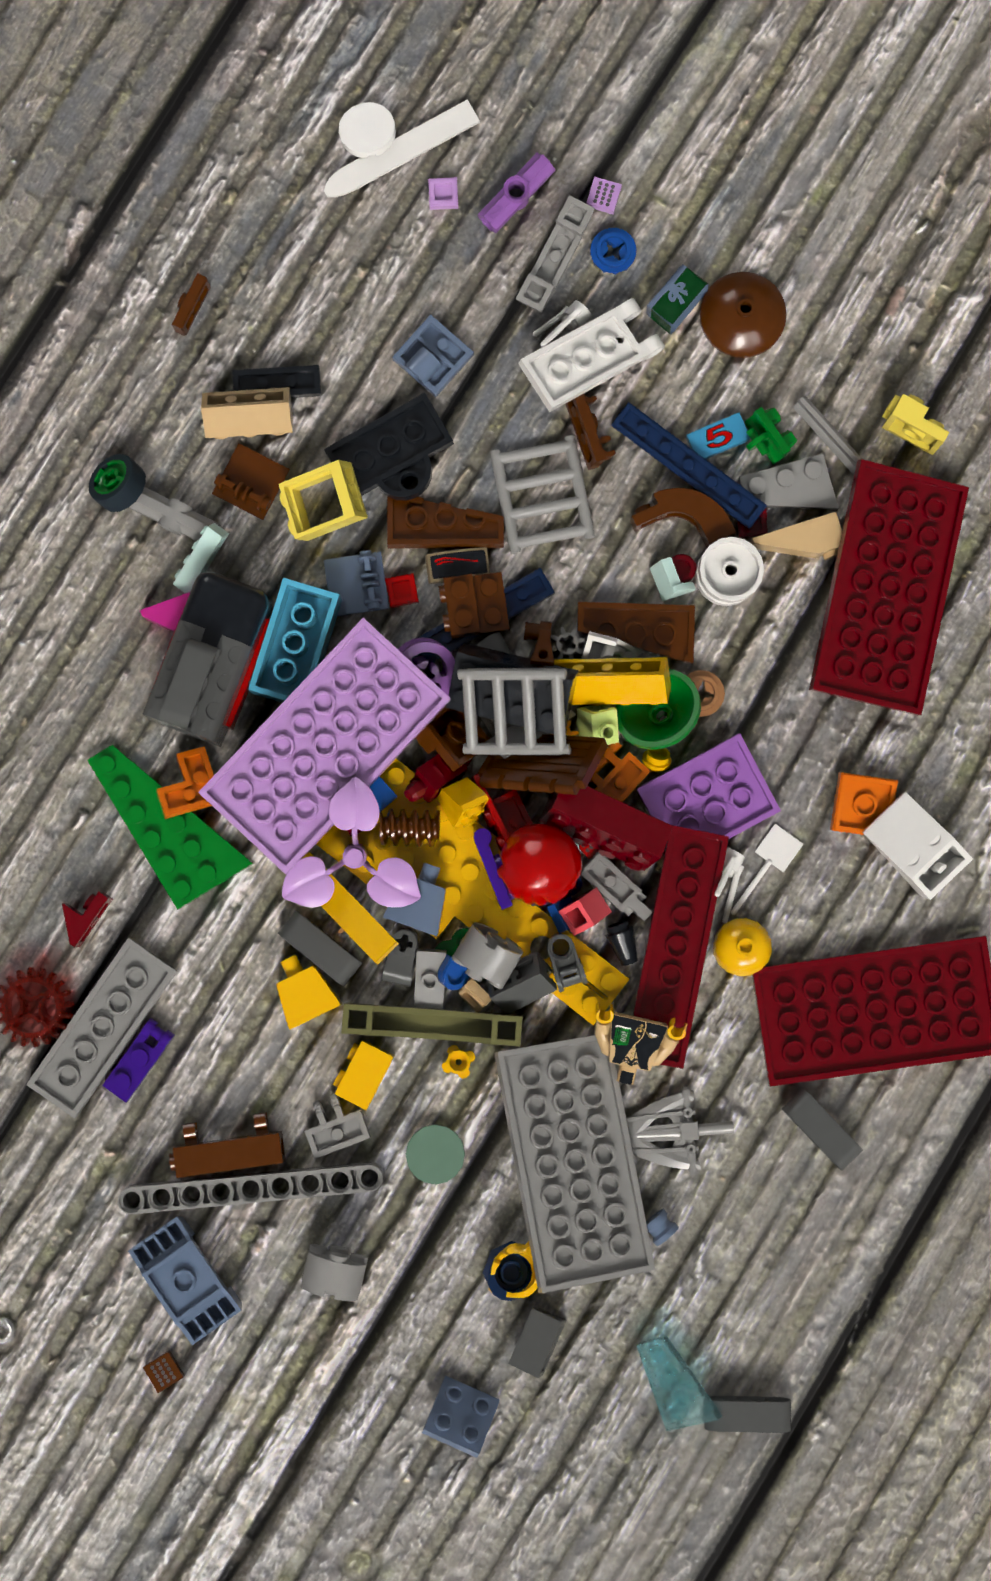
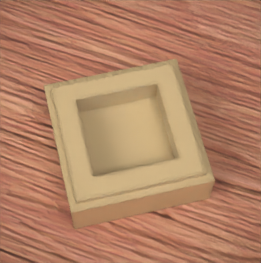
[458,978,491,1012]

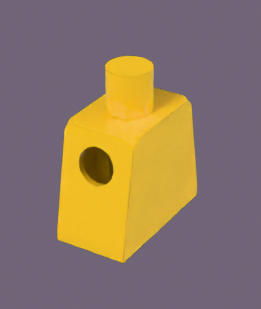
[276,955,342,1030]

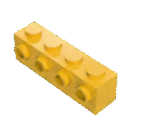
[554,657,671,706]

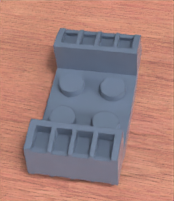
[128,1216,242,1345]

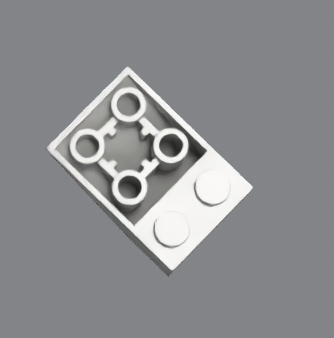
[862,792,973,900]

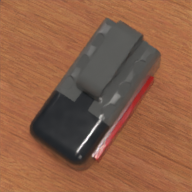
[142,571,273,747]

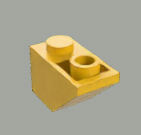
[437,777,489,828]

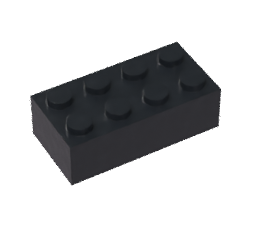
[446,643,579,734]

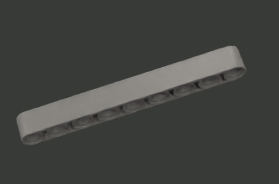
[118,1162,384,1214]

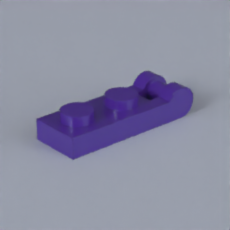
[474,828,515,910]
[102,1018,175,1103]

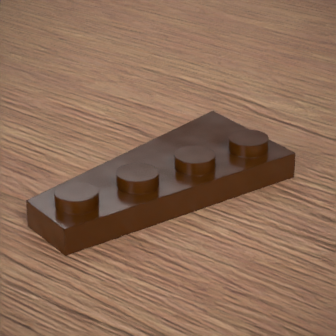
[387,496,504,549]
[577,602,695,665]

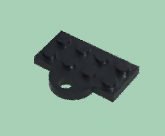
[324,393,454,500]

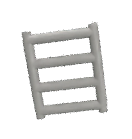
[490,434,595,554]
[457,668,571,755]

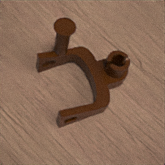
[524,621,554,666]

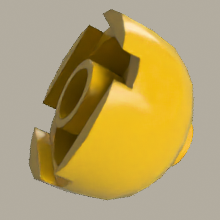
[713,918,772,976]

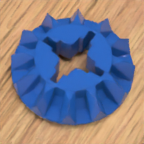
[590,228,636,275]

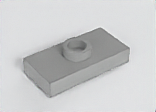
[414,948,447,1010]

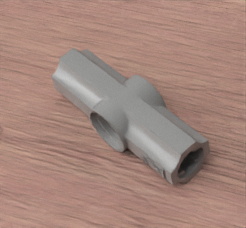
[130,487,221,541]

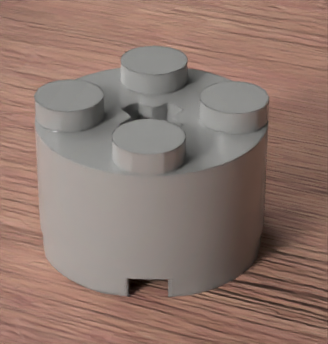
[452,922,523,989]
[301,1244,368,1301]

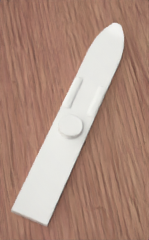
[324,99,480,198]

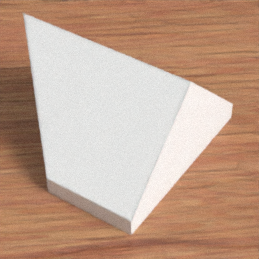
[582,631,643,659]

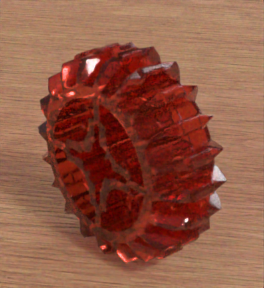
[0,967,74,1047]

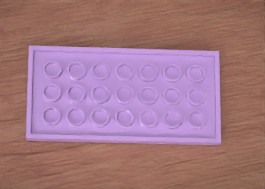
[198,618,451,875]

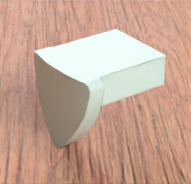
[650,557,696,601]

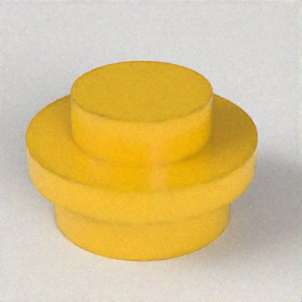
[642,748,672,772]

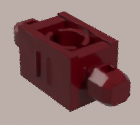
[404,754,472,803]

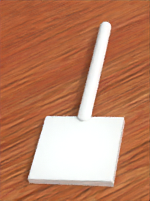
[731,824,803,915]

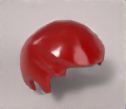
[497,824,582,906]

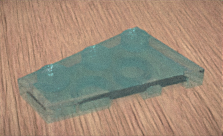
[636,1336,722,1431]

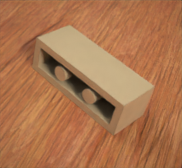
[201,387,293,439]

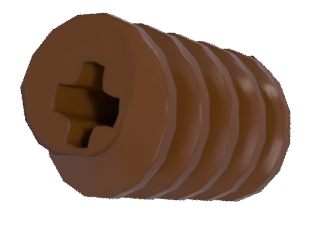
[379,809,440,847]

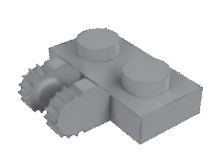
[304,1094,371,1159]

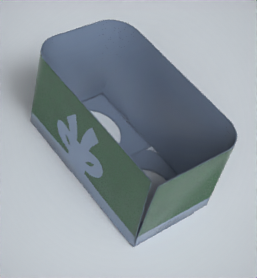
[646,264,709,334]

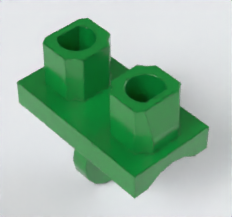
[744,407,797,465]

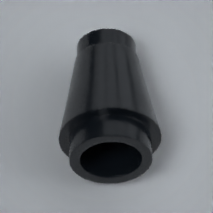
[605,920,638,966]

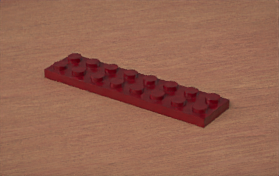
[633,825,729,1069]

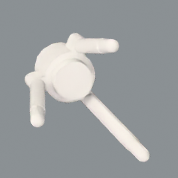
[533,300,592,347]
[714,847,745,923]

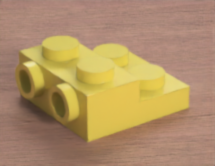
[882,394,949,455]

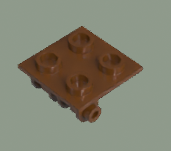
[212,443,290,520]

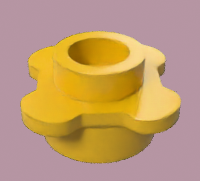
[442,1045,475,1079]

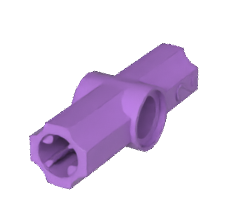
[478,152,555,233]

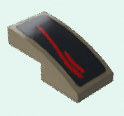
[425,547,490,584]

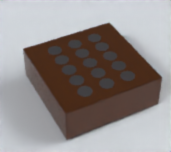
[143,1350,185,1393]

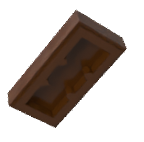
[172,273,211,336]

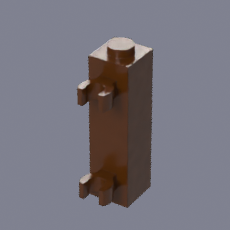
[169,1112,286,1178]

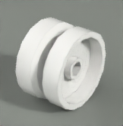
[695,537,764,606]

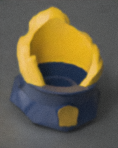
[483,1241,538,1301]

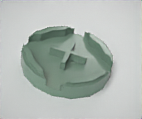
[406,1124,465,1185]

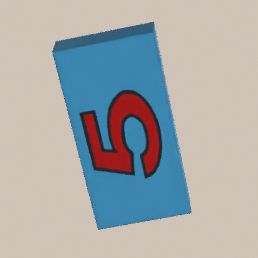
[686,412,750,459]

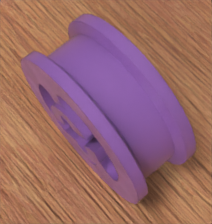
[398,637,455,695]

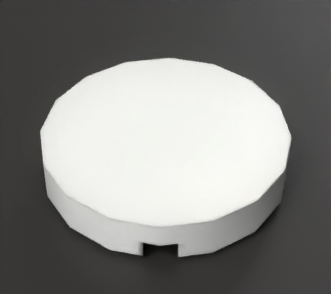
[338,102,396,158]

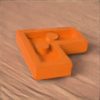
[156,746,214,819]

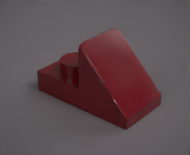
[62,891,113,947]

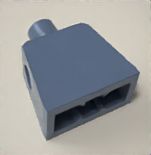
[383,863,446,936]

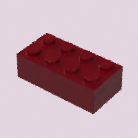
[539,786,673,871]

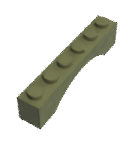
[341,1003,523,1047]

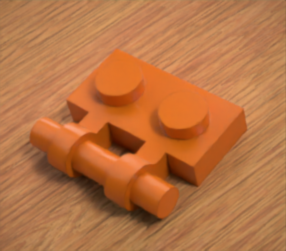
[589,743,651,802]

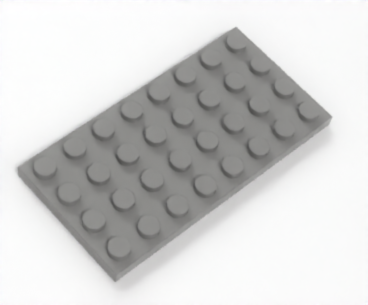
[494,1035,655,1294]

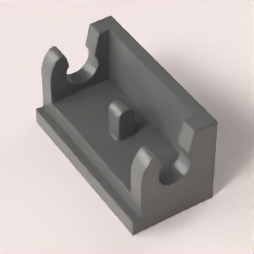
[487,951,557,1014]
[508,1307,567,1378]

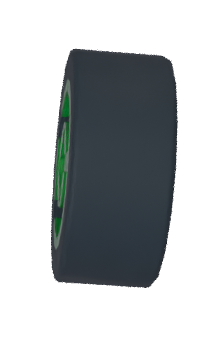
[89,454,146,512]

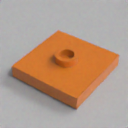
[830,772,898,835]

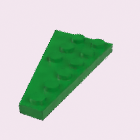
[87,745,254,910]

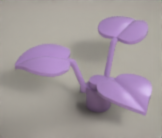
[282,777,421,907]

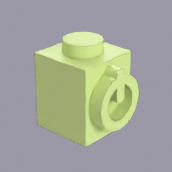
[576,705,619,748]

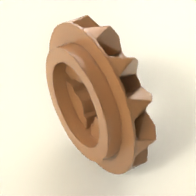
[686,670,725,717]

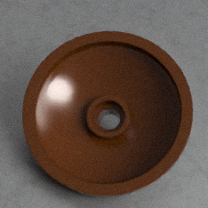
[700,272,786,358]

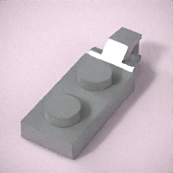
[581,852,653,921]

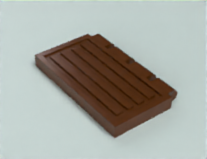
[478,734,608,795]

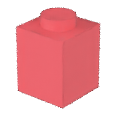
[559,887,612,936]

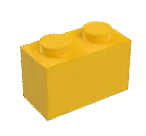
[333,1040,395,1110]

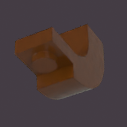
[630,488,736,548]

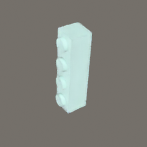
[173,523,229,593]

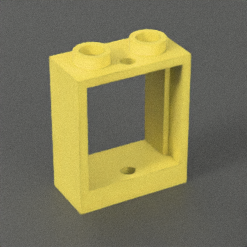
[279,460,368,541]

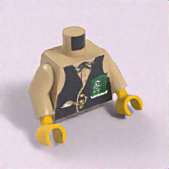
[595,1003,688,1085]

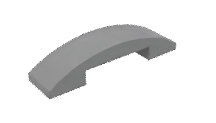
[516,195,595,313]

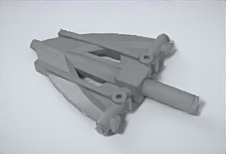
[626,1087,734,1175]

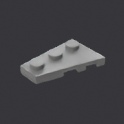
[738,454,839,511]

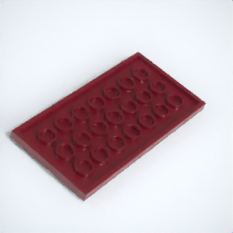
[809,459,969,716]
[752,936,991,1087]

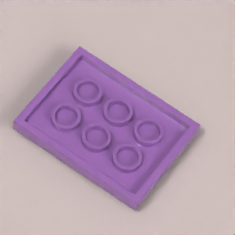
[636,733,781,839]

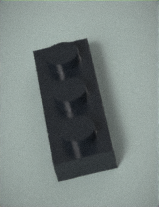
[232,365,321,398]

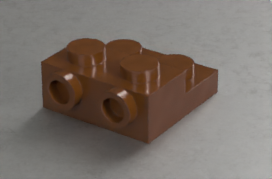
[438,572,510,639]
[415,705,490,772]

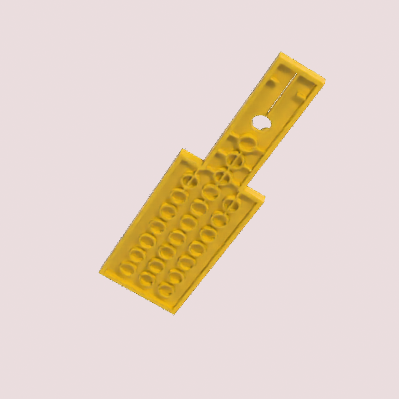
[316,759,630,1026]

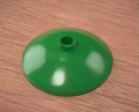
[615,669,701,750]

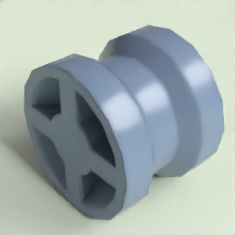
[646,1209,679,1246]

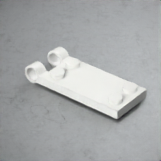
[518,298,665,412]

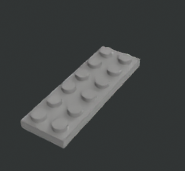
[26,938,178,1119]

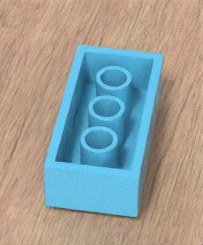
[248,577,342,703]

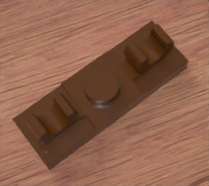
[566,394,616,470]

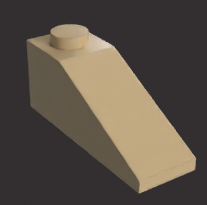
[749,512,842,560]

